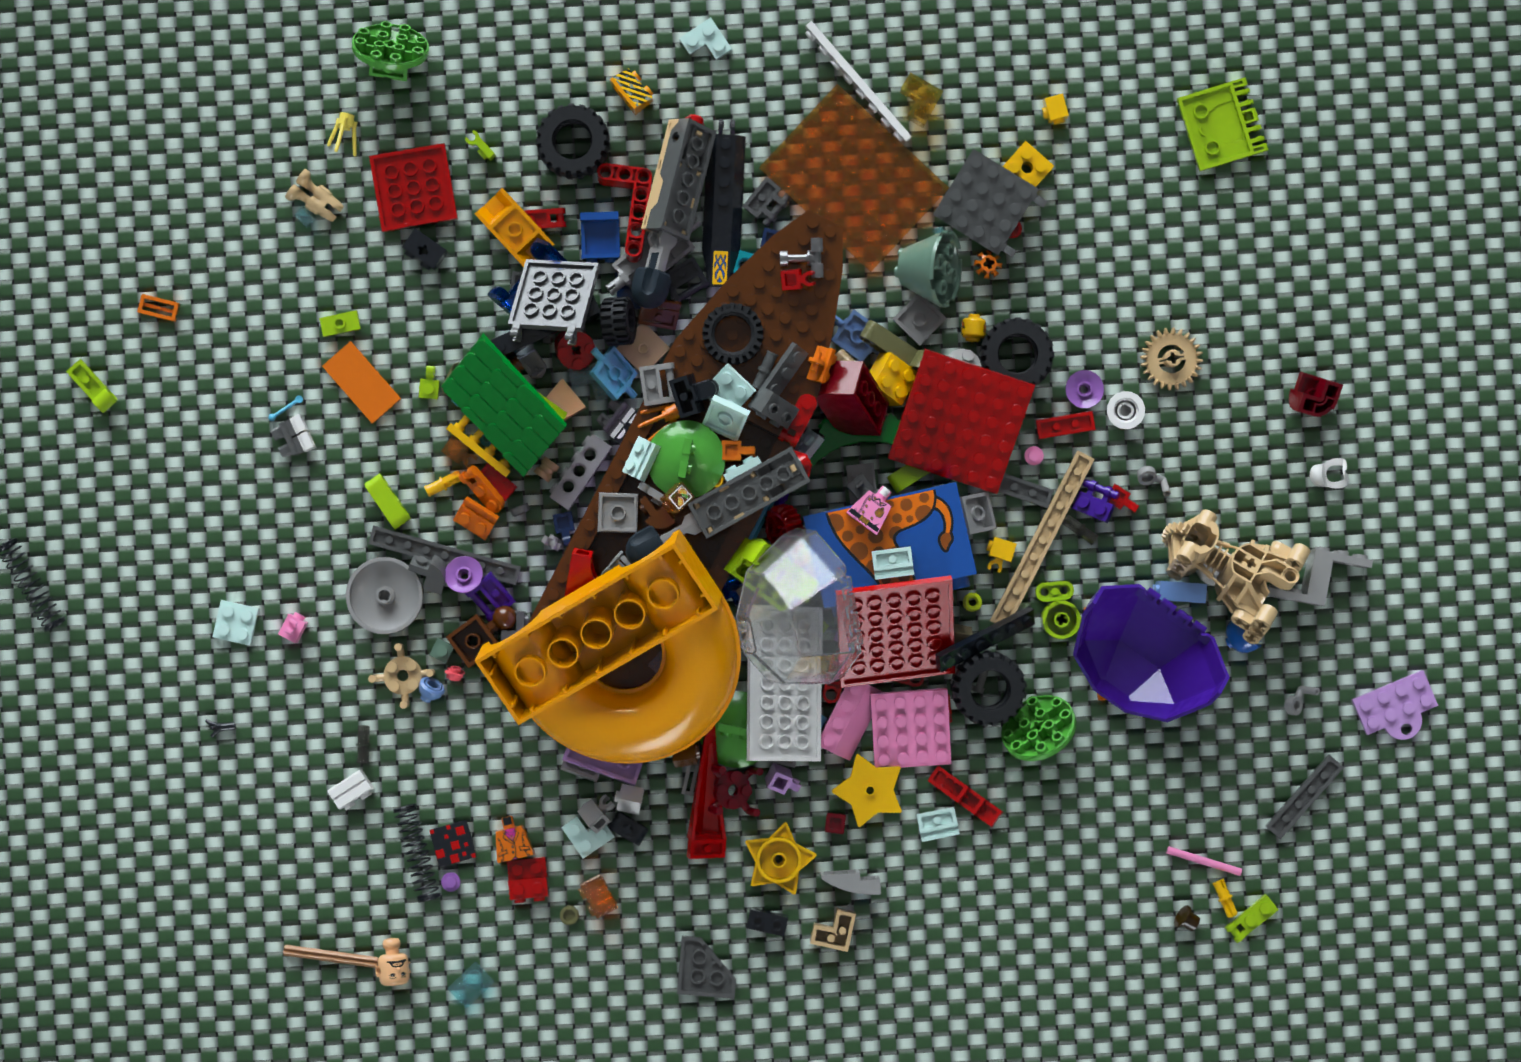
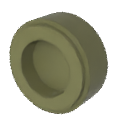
[560,905,579,925]

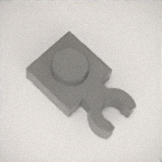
[637,481,670,507]
[541,534,562,551]

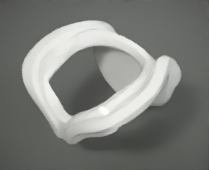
[1310,458,1349,489]

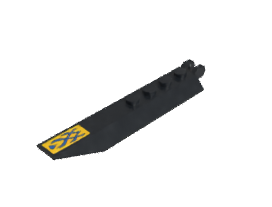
[702,119,746,287]

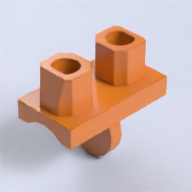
[806,345,837,383]

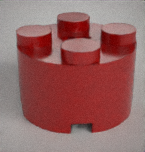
[554,330,595,370]

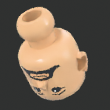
[375,938,411,986]

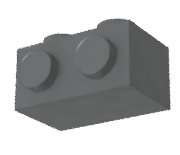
[751,386,800,429]

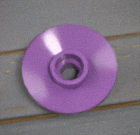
[1065,370,1104,408]
[445,556,483,593]

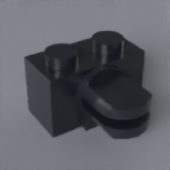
[669,373,719,418]

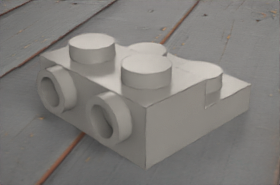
[960,491,997,535]

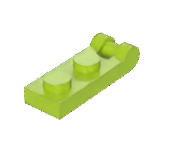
[1225,894,1279,943]

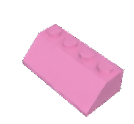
[821,684,882,761]

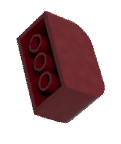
[817,361,889,436]

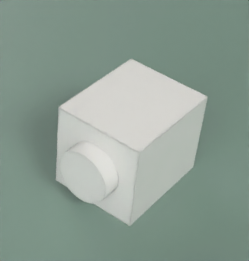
[614,784,644,815]

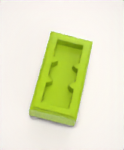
[319,310,361,337]

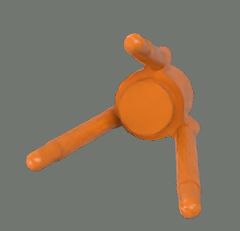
[638,403,680,442]

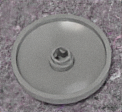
[346,557,424,634]

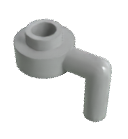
[1137,466,1171,496]
[1284,686,1320,715]

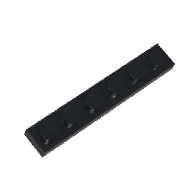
[935,606,1035,672]

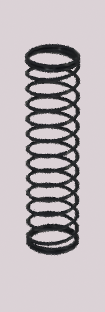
[0,538,66,632]
[393,803,441,903]

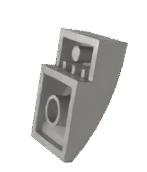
[821,869,881,895]

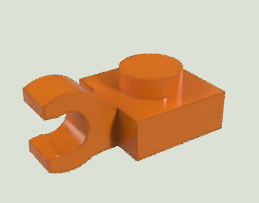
[722,440,756,461]

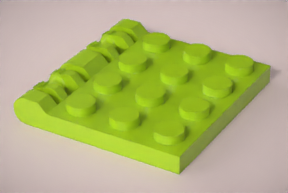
[1176,77,1269,172]

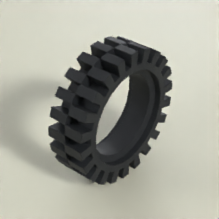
[702,303,763,365]

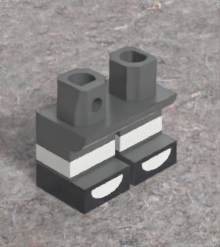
[596,400,637,444]

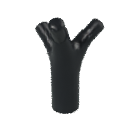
[205,719,235,737]

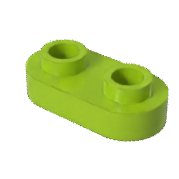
[1035,581,1074,602]

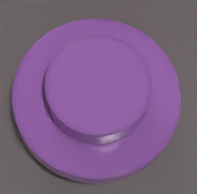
[441,872,461,892]

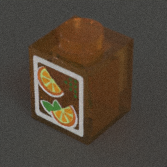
[660,482,695,513]

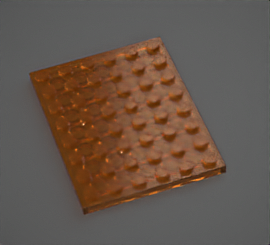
[759,84,949,272]

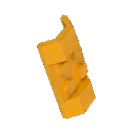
[474,188,555,267]

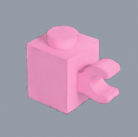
[278,612,308,643]

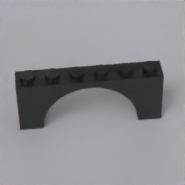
[490,295,601,359]

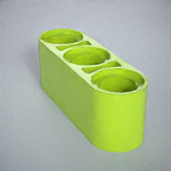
[886,465,930,494]
[364,473,411,530]

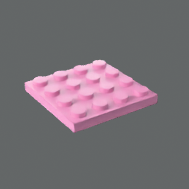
[870,688,951,768]

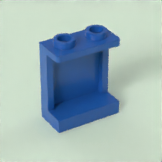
[580,211,621,263]

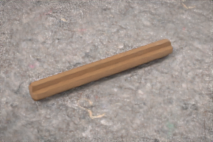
[283,945,378,968]

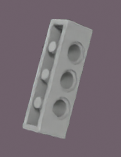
[549,434,613,511]

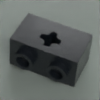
[402,228,448,271]
[746,907,788,936]

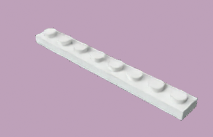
[805,21,912,144]

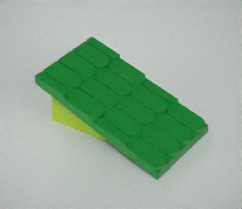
[441,333,567,477]

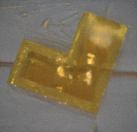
[900,72,944,128]

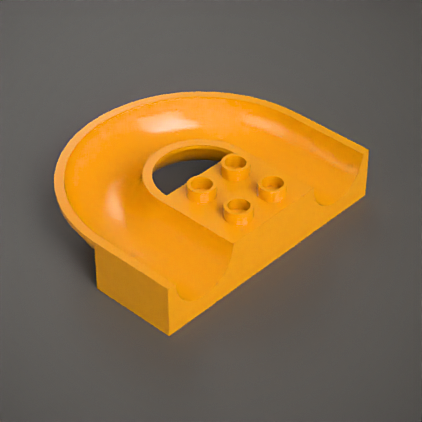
[475,529,741,764]

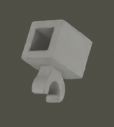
[577,794,615,834]

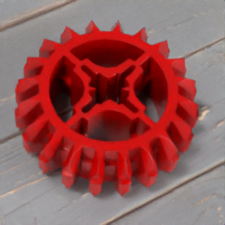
[764,504,805,556]

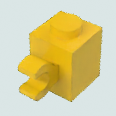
[986,537,1017,573]

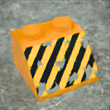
[610,68,653,115]

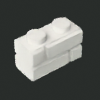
[327,769,374,810]

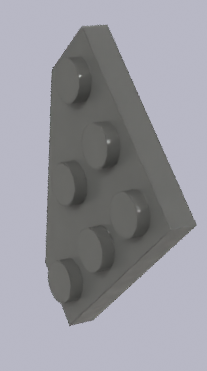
[677,935,736,999]

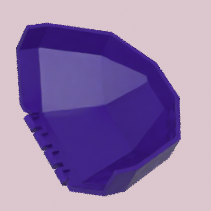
[1073,584,1230,723]

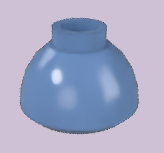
[419,677,445,703]

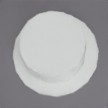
[1107,391,1145,429]

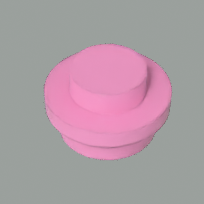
[1024,446,1044,466]

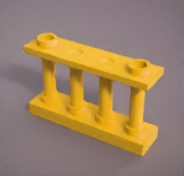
[446,415,511,477]

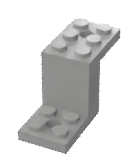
[1268,546,1373,606]

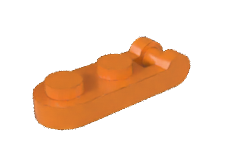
[459,465,505,513]

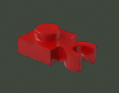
[780,269,816,290]

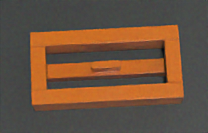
[137,294,180,322]

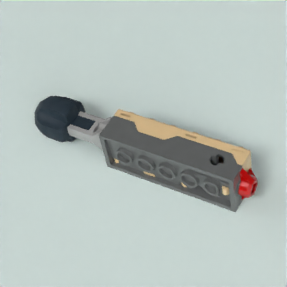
[631,114,716,309]
[625,447,813,564]

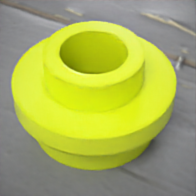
[963,593,982,612]

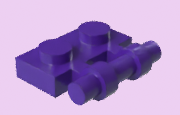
[1072,479,1120,523]

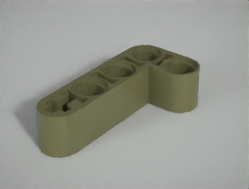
[859,320,924,371]

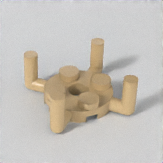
[368,643,435,709]

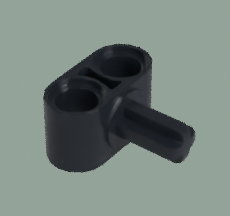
[608,811,649,846]

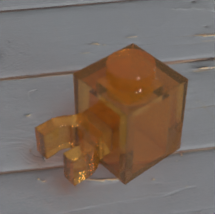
[441,436,478,468]

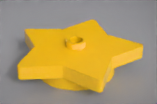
[832,754,902,827]
[745,822,817,895]

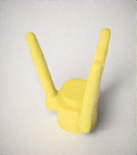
[327,112,358,156]

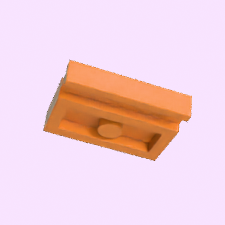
[453,496,500,540]

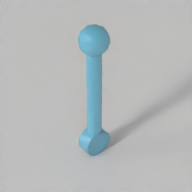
[268,395,303,421]

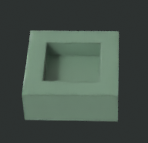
[429,638,454,664]

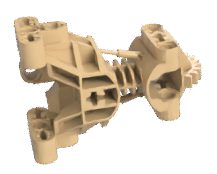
[1161,509,1311,644]

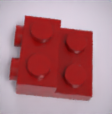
[507,857,549,903]

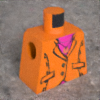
[496,816,535,863]

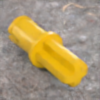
[424,471,461,497]
[1212,879,1237,918]

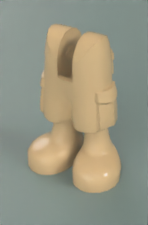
[285,169,344,222]

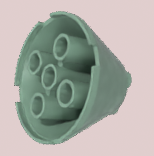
[894,230,962,308]

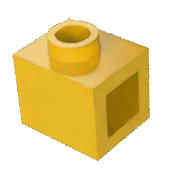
[1042,93,1069,125]

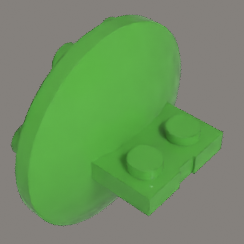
[352,21,429,81]
[649,420,725,499]
[700,691,758,768]
[1001,695,1077,761]

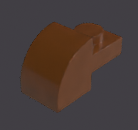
[639,496,676,529]

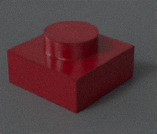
[825,812,846,834]

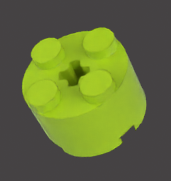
[1041,601,1081,639]

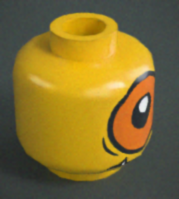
[961,314,986,342]

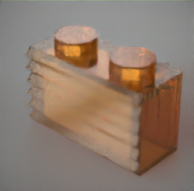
[578,873,618,919]

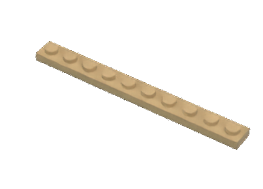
[990,450,1095,623]

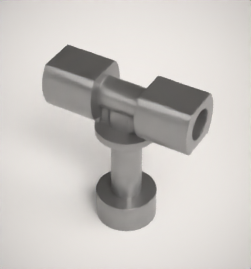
[780,238,824,278]

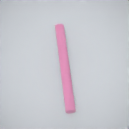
[1166,846,1242,876]

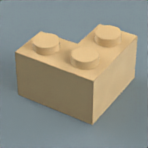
[810,908,856,952]

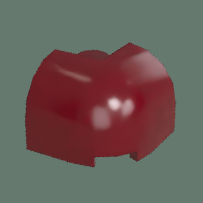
[1289,371,1343,417]

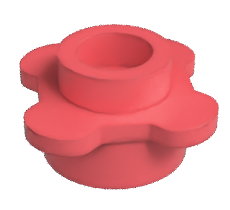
[445,666,465,681]

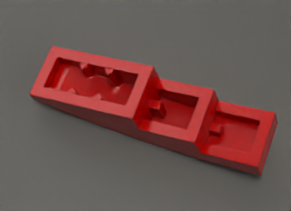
[927,765,1003,827]

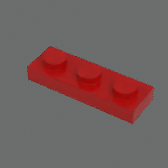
[1035,411,1096,439]

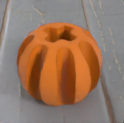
[974,250,1002,279]

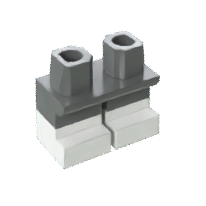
[271,414,316,457]

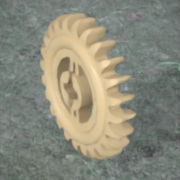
[1140,327,1203,391]

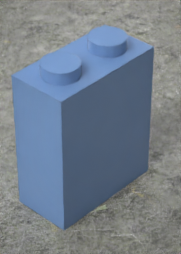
[1152,581,1207,603]

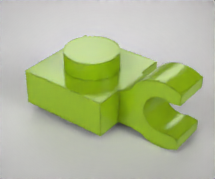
[465,130,496,161]
[418,366,440,399]

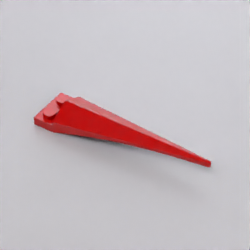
[687,726,726,859]

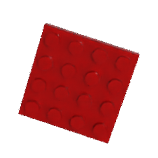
[369,143,458,232]

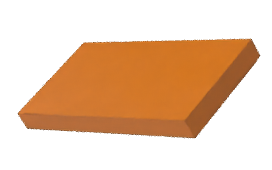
[322,341,401,424]

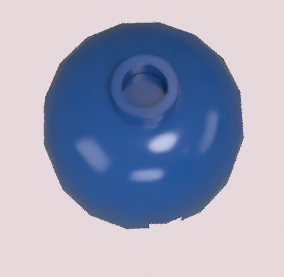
[1225,621,1261,653]

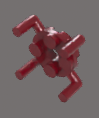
[708,765,763,816]

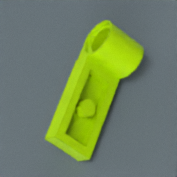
[66,359,118,413]

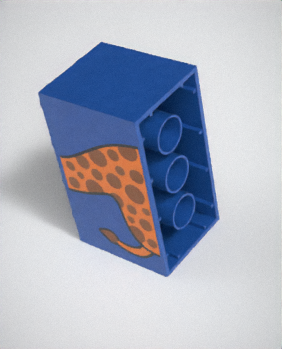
[802,482,977,617]

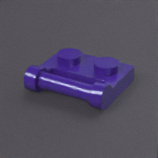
[464,571,515,622]

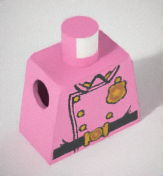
[846,486,892,535]

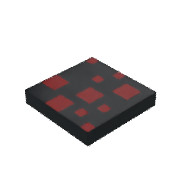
[429,820,477,867]

